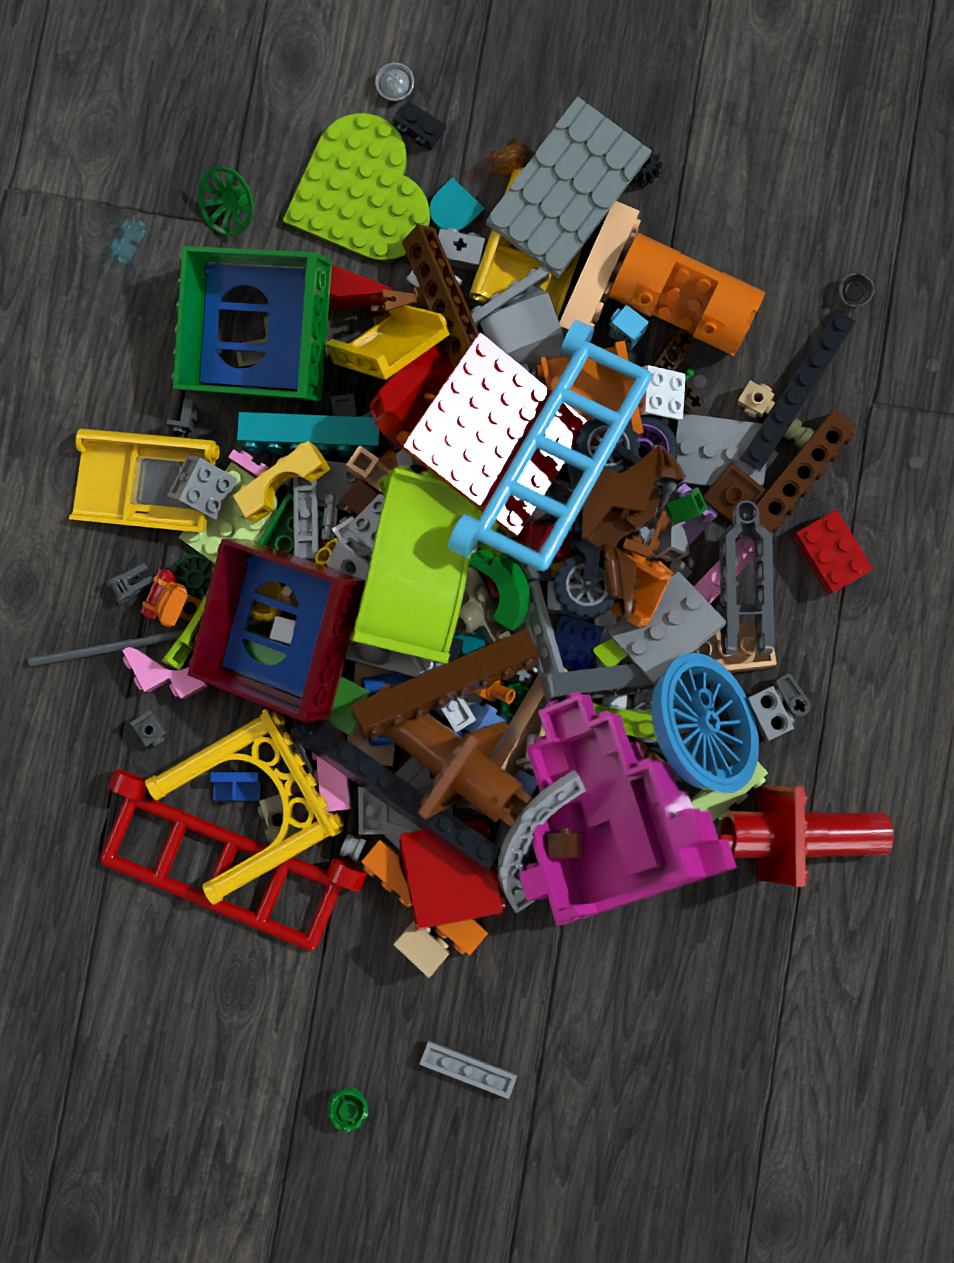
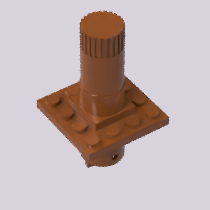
[375,684,532,827]

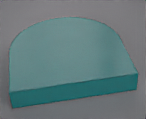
[430,178,485,232]

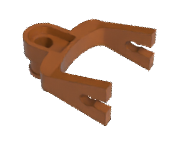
[369,287,428,326]

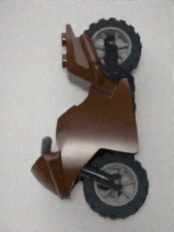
[554,418,686,620]

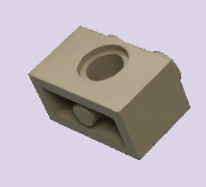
[258,794,301,843]

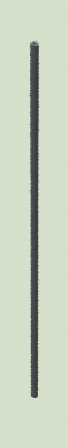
[28,611,297,667]

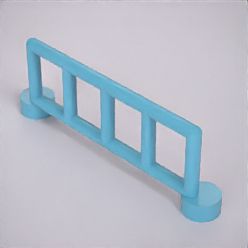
[448,320,652,571]

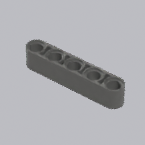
[541,664,657,703]

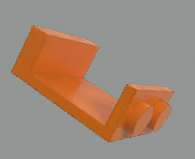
[609,551,672,627]

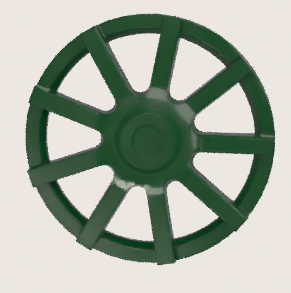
[171,554,215,606]

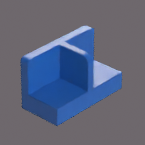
[211,772,261,801]

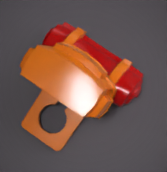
[141,569,202,627]

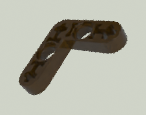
[650,329,704,414]

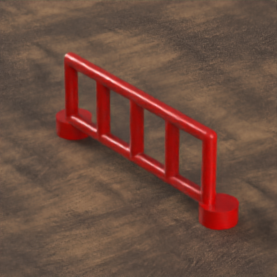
[100,769,367,951]

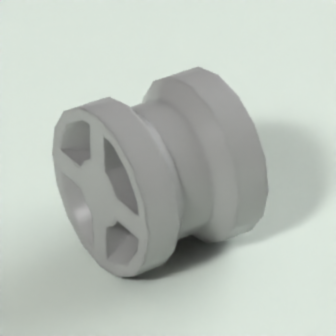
[339,833,366,862]

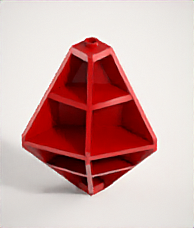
[369,340,453,451]

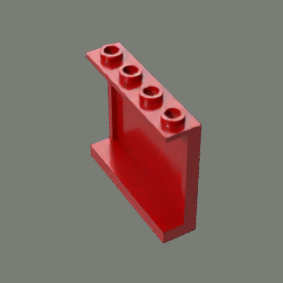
[398,819,505,932]

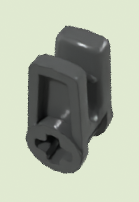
[106,563,154,604]
[773,674,811,718]

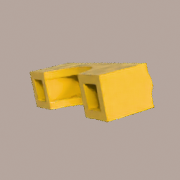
[233,441,330,523]

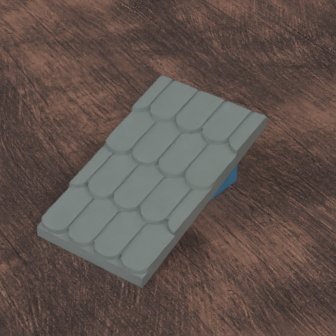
[486,96,652,278]

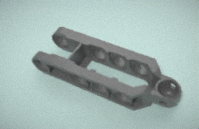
[719,500,774,655]

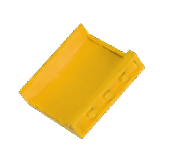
[325,301,450,380]

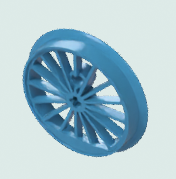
[652,653,759,793]

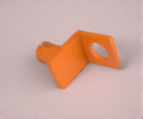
[472,680,515,704]

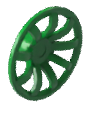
[197,166,254,236]

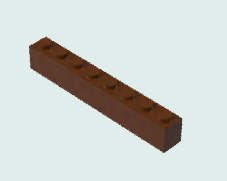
[351,629,540,740]

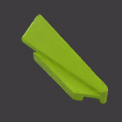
[161,595,206,670]

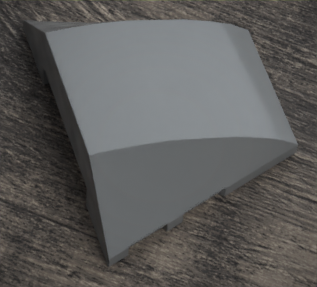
[480,286,565,365]

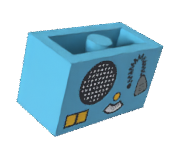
[608,305,648,352]

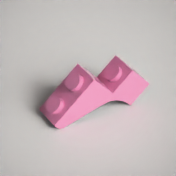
[122,647,209,699]

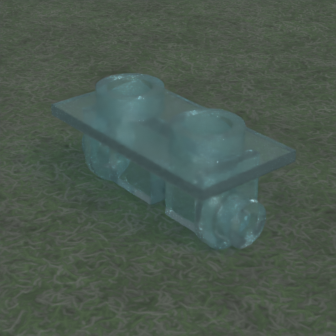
[109,215,147,265]

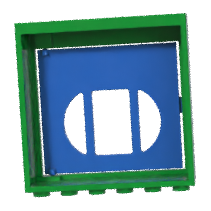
[171,246,332,402]

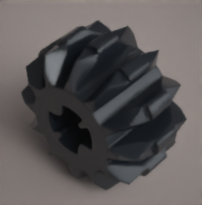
[632,147,663,186]

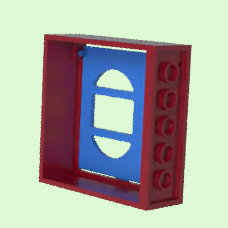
[187,538,366,722]

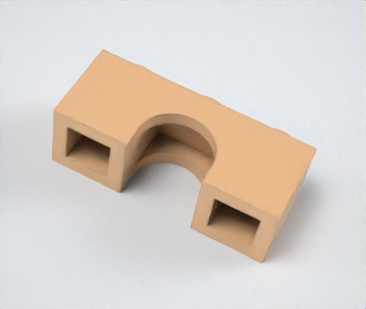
[346,446,390,495]

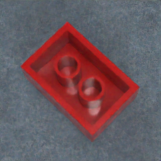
[791,509,873,596]

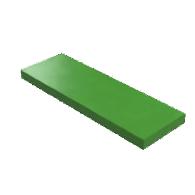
[234,631,373,735]

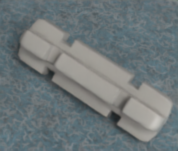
[321,494,340,541]

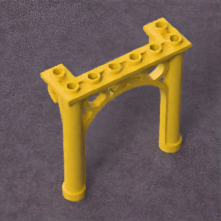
[145,709,344,905]

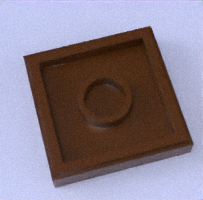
[702,462,767,523]

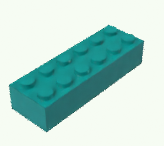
[237,412,383,457]

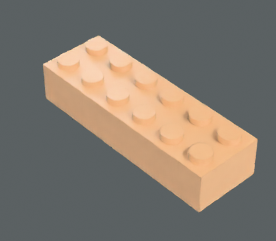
[559,201,641,336]

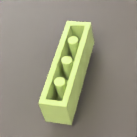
[690,761,768,821]

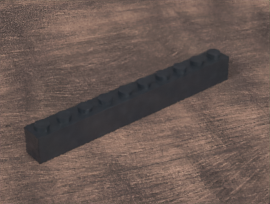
[291,720,501,874]

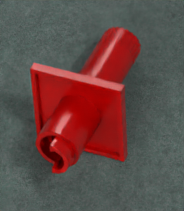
[717,786,894,887]

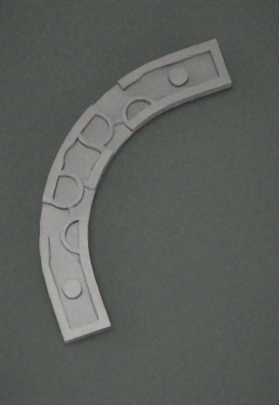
[498,770,586,913]

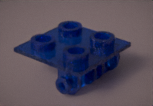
[554,615,604,670]

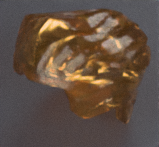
[487,138,528,175]

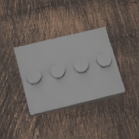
[675,413,766,487]
[607,571,727,684]

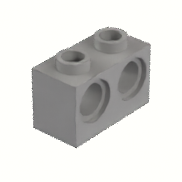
[747,686,794,741]

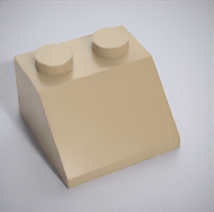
[394,921,450,978]

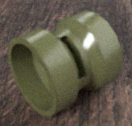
[783,418,815,450]

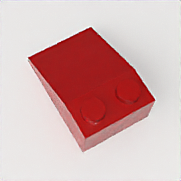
[329,265,394,310]

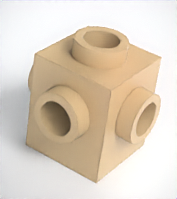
[737,380,775,418]

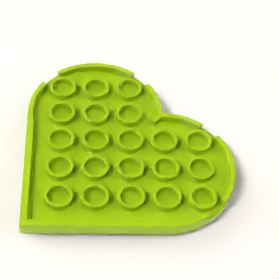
[283,113,430,262]

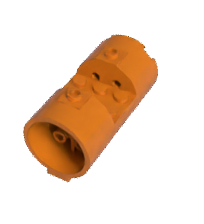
[609,233,766,356]

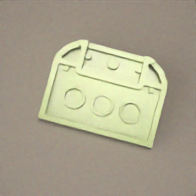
[179,462,279,564]

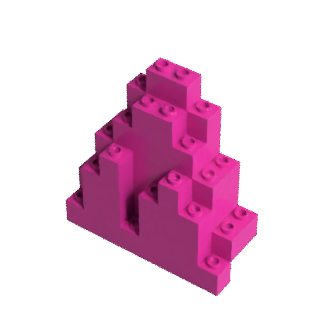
[519,692,737,926]

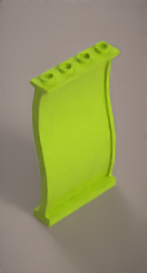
[349,465,482,664]

